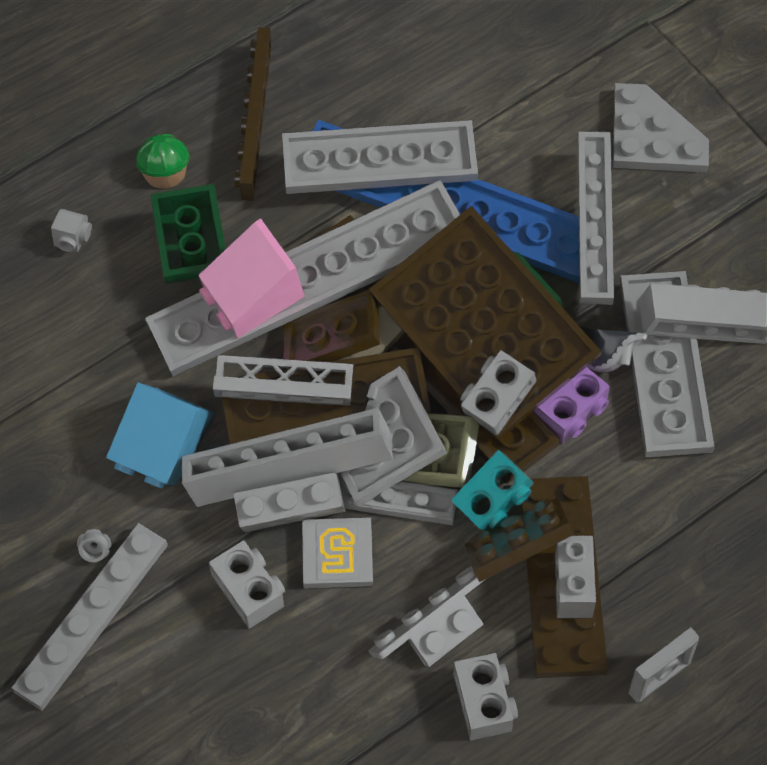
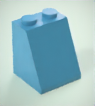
[106,382,216,489]

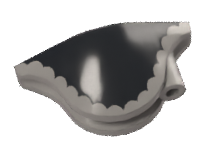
[579,326,647,372]

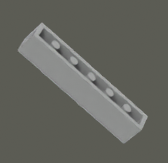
[182,408,393,507]

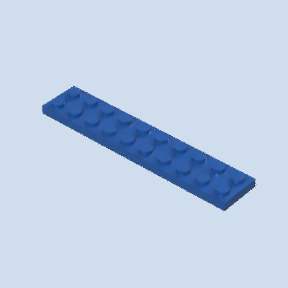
[312,120,580,284]

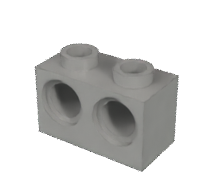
[461,350,536,435]
[555,536,596,618]
[209,540,285,629]
[453,653,518,741]

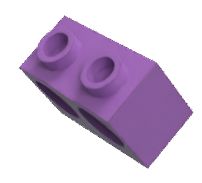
[534,367,610,444]

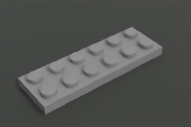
[282,120,478,194]
[620,271,714,457]

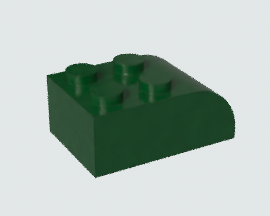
[150,184,226,284]

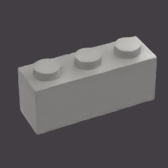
[233,472,346,532]

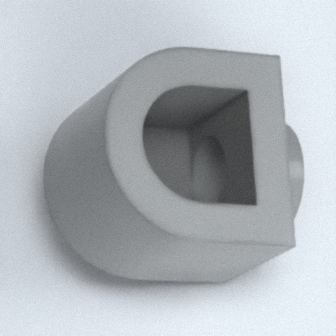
[51,209,92,252]

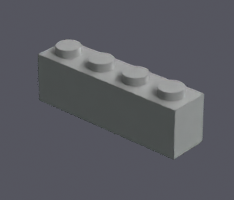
[639,282,767,344]

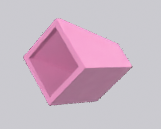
[198,219,305,338]

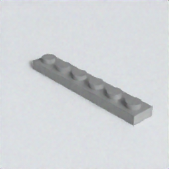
[578,132,614,305]
[12,523,168,711]

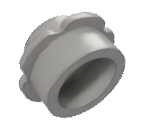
[77,529,111,562]

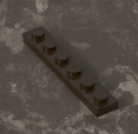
[234,27,272,201]

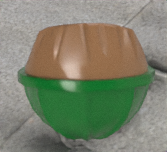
[136,133,190,189]

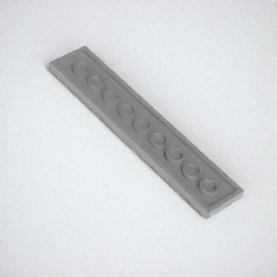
[145,180,460,376]

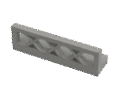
[213,355,353,406]

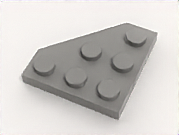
[613,83,709,173]
[341,366,447,506]

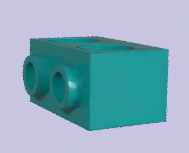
[451,450,534,531]

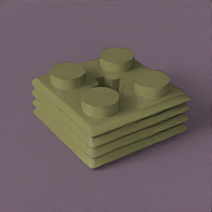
[403,413,479,488]

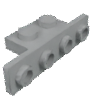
[368,567,484,667]

